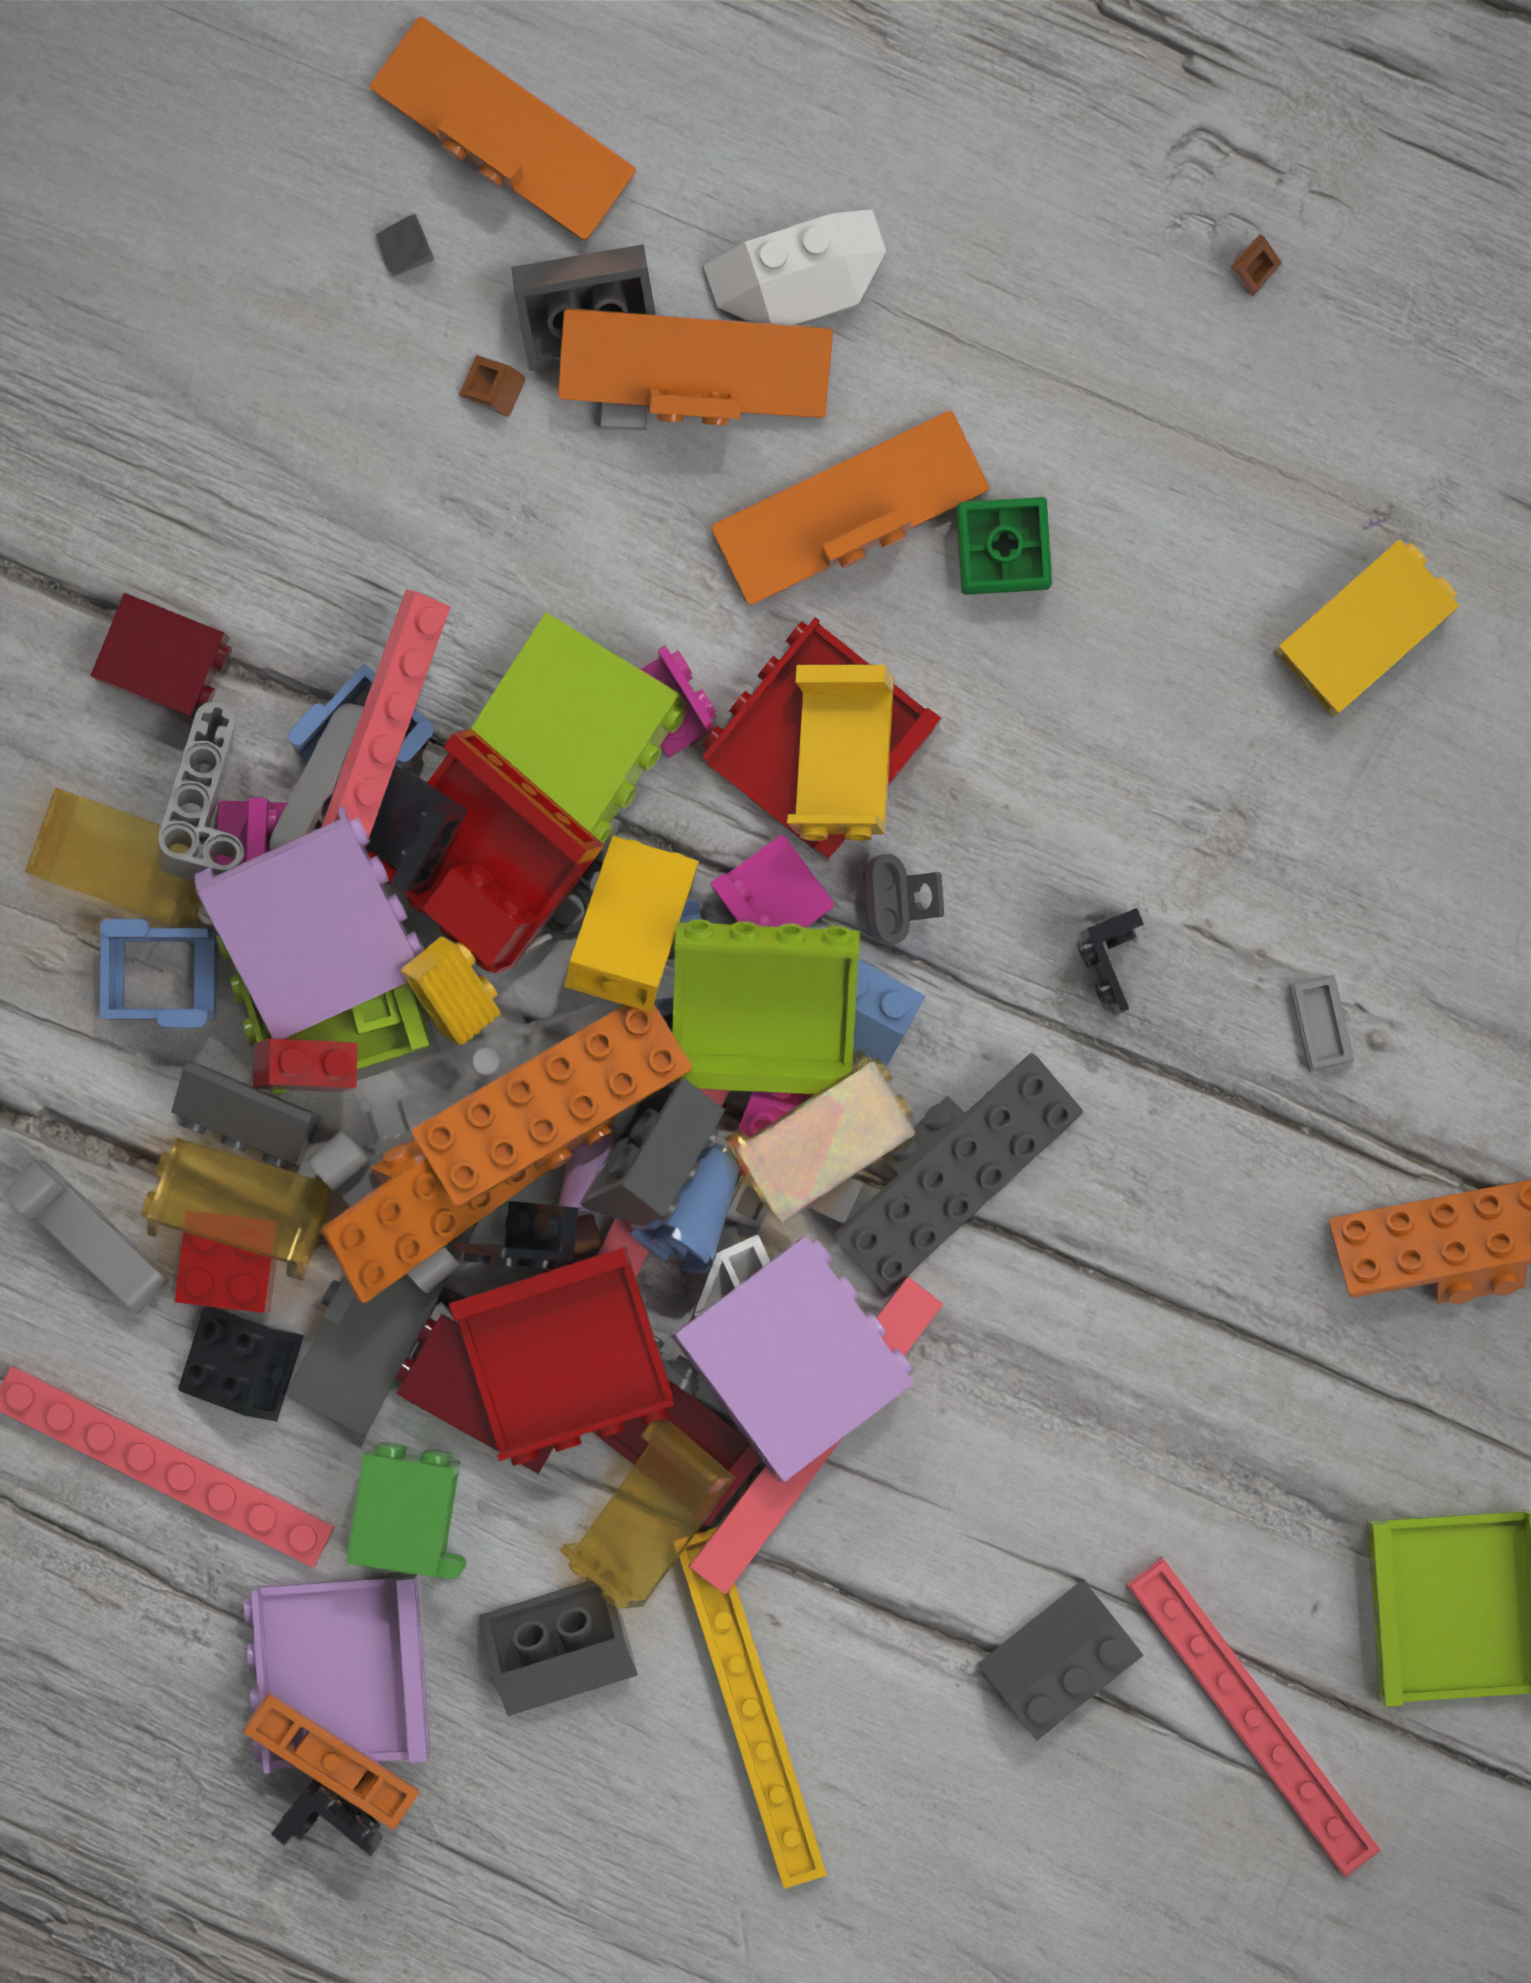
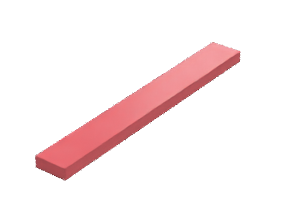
[689,1277,943,1595]
[1126,1557,1381,1877]

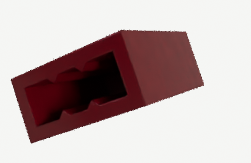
[90,593,232,719]

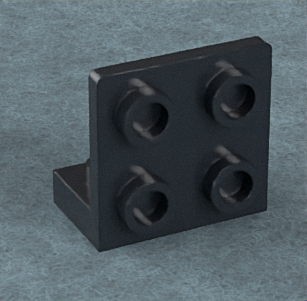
[366,763,468,893]
[1077,908,1144,1015]
[448,1201,578,1270]
[178,1306,304,1422]
[270,1779,383,1856]

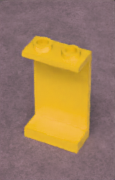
[1274,539,1460,718]
[787,665,894,841]
[564,835,699,1013]

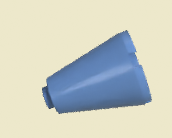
[629,1143,740,1274]

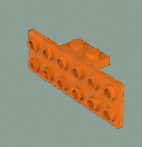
[370,17,636,241]
[558,308,833,426]
[712,411,989,606]
[412,1005,692,1208]
[322,1138,549,1303]
[1329,1180,1531,1304]

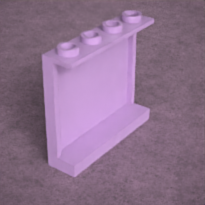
[194,806,424,1039]
[670,1236,914,1482]
[244,1575,430,1774]

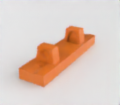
[242,1691,420,1830]

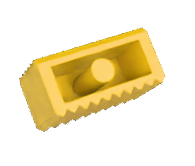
[400,936,501,1047]

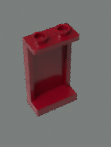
[394,1313,554,1474]
[592,1380,761,1526]

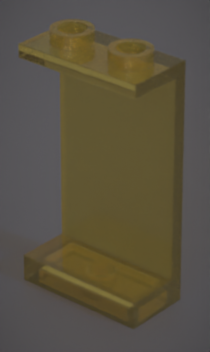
[25,787,217,928]
[724,1050,916,1222]
[142,1138,332,1281]
[559,1421,735,1609]

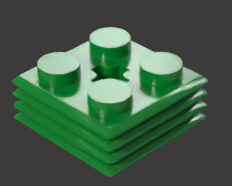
[956,497,1052,595]

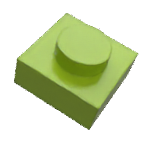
[350,989,402,1035]

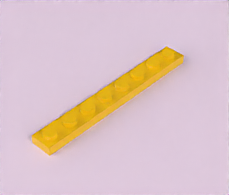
[674,1526,827,1889]

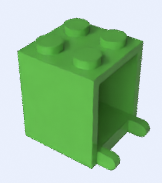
[346,1442,467,1579]

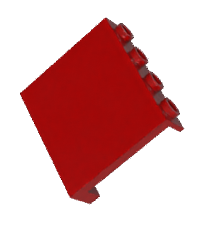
[701,617,942,861]
[367,729,605,974]
[449,1247,676,1466]

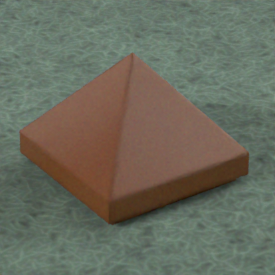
[1231,234,1282,296]

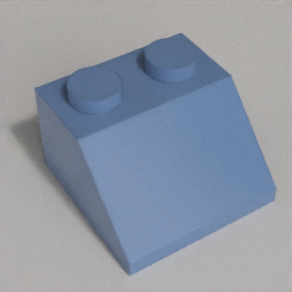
[853,960,926,1076]

